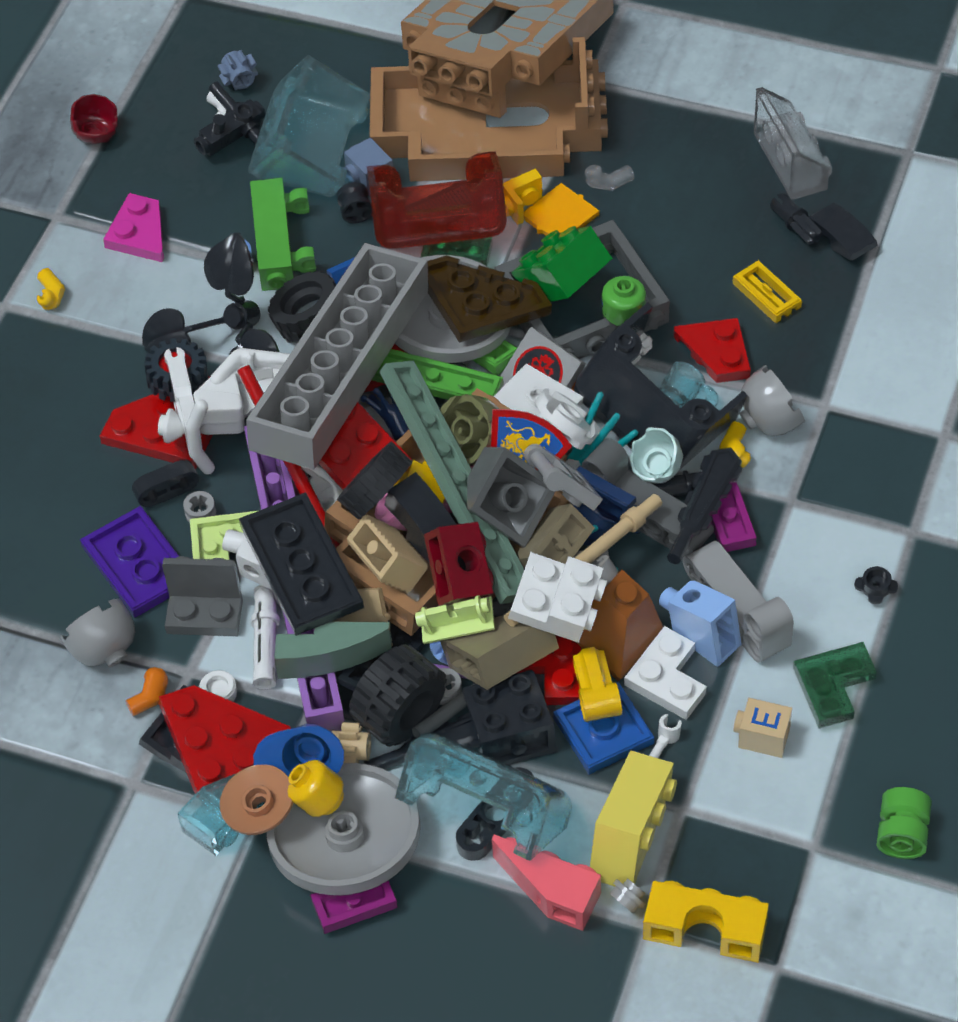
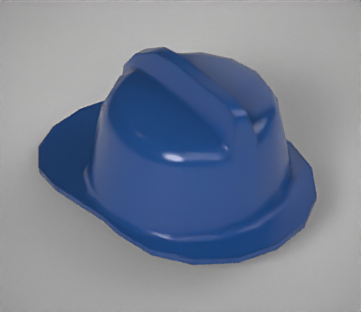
[253,724,344,777]

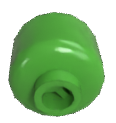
[602,276,646,326]

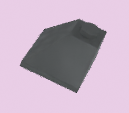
[467,447,556,548]

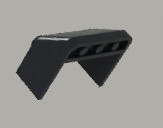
[574,303,748,470]

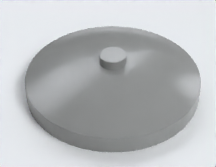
[395,255,511,363]
[267,763,421,895]

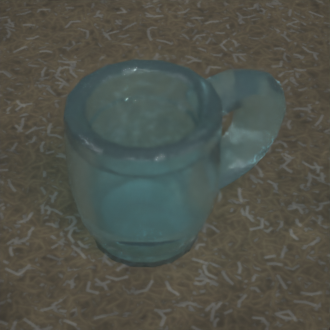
[659,361,719,408]

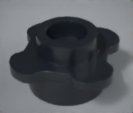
[854,566,898,604]

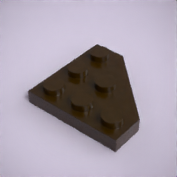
[427,255,552,343]

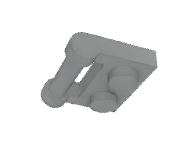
[524,444,603,511]

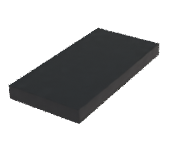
[239,492,364,636]

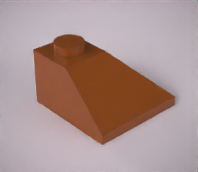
[576,570,663,682]

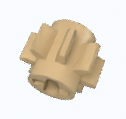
[332,722,371,763]

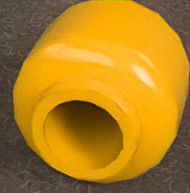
[287,760,344,817]

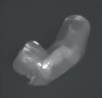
[585,165,634,191]

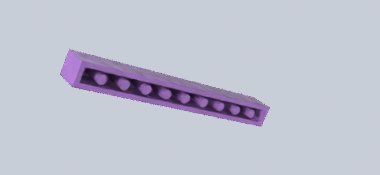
[244,426,345,732]

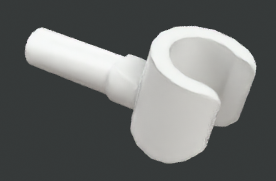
[649,714,682,758]

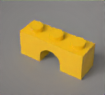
[643,881,769,963]

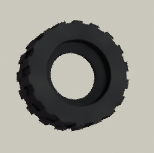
[268,271,336,343]
[337,441,413,520]

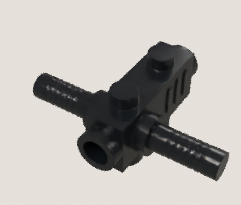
[194,81,277,159]

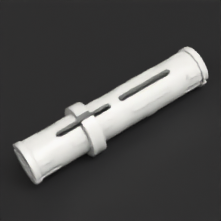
[251,585,280,689]

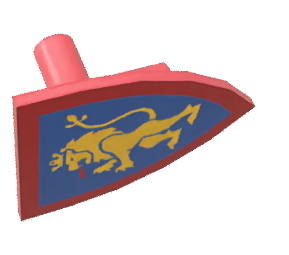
[490,409,572,470]

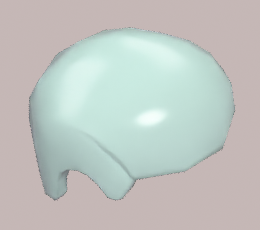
[630,427,683,483]

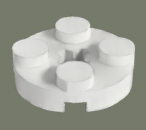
[535,388,600,450]

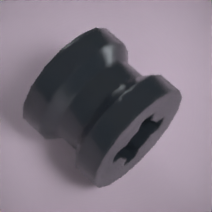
[336,182,373,223]

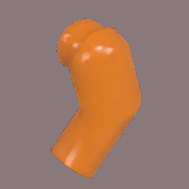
[125,667,168,717]

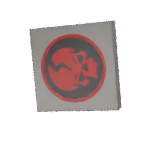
[500,327,586,389]

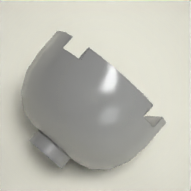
[739,365,805,436]
[60,598,135,667]

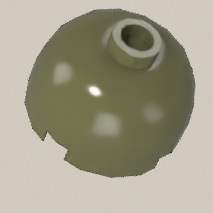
[440,394,499,466]

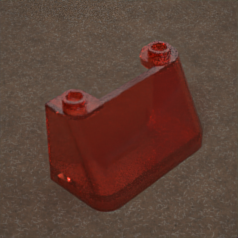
[366,151,507,249]

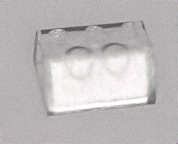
[754,87,832,200]

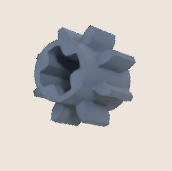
[218,50,258,90]

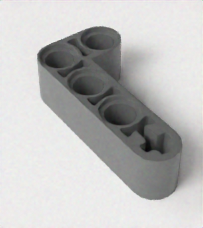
[581,438,714,557]

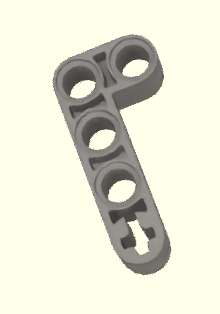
[682,541,794,663]

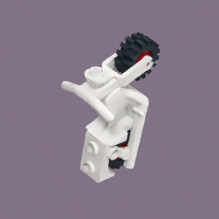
[144,338,359,474]

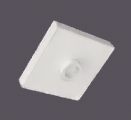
[494,364,584,416]

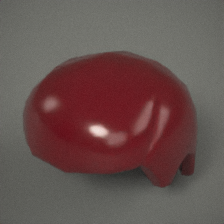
[70,94,118,144]

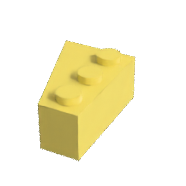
[590,750,677,886]

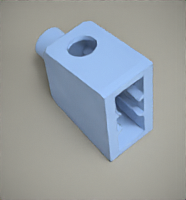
[659,580,742,667]

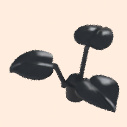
[142,232,279,355]

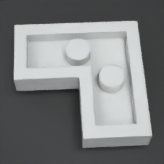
[624,626,707,720]

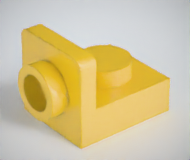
[499,168,542,225]

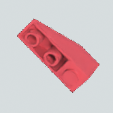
[492,834,601,931]

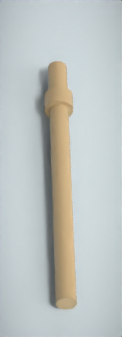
[504,494,662,627]

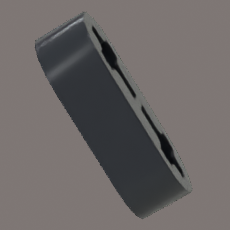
[132,460,199,507]

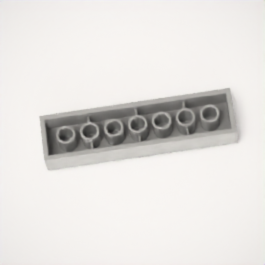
[246,243,428,470]

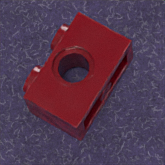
[424,522,494,606]

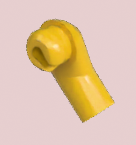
[37,268,65,310]
[719,421,751,468]

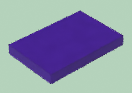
[80,506,179,618]

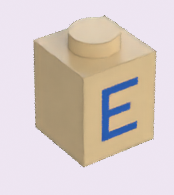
[733,697,792,758]

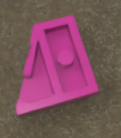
[103,193,164,262]

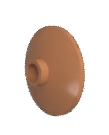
[220,764,293,835]

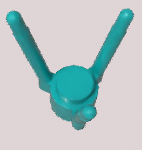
[567,392,638,465]

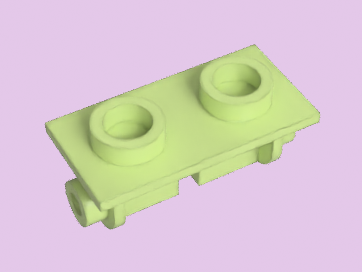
[415,595,495,644]

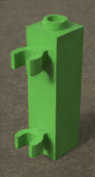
[250,178,316,291]

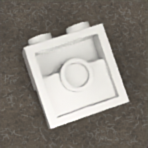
[508,552,607,643]

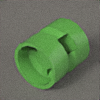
[876,787,932,859]

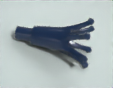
[360,387,409,441]

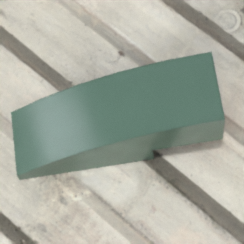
[274,622,392,679]

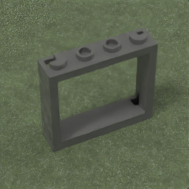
[494,220,670,359]

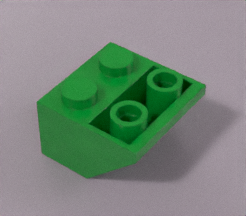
[511,226,613,302]

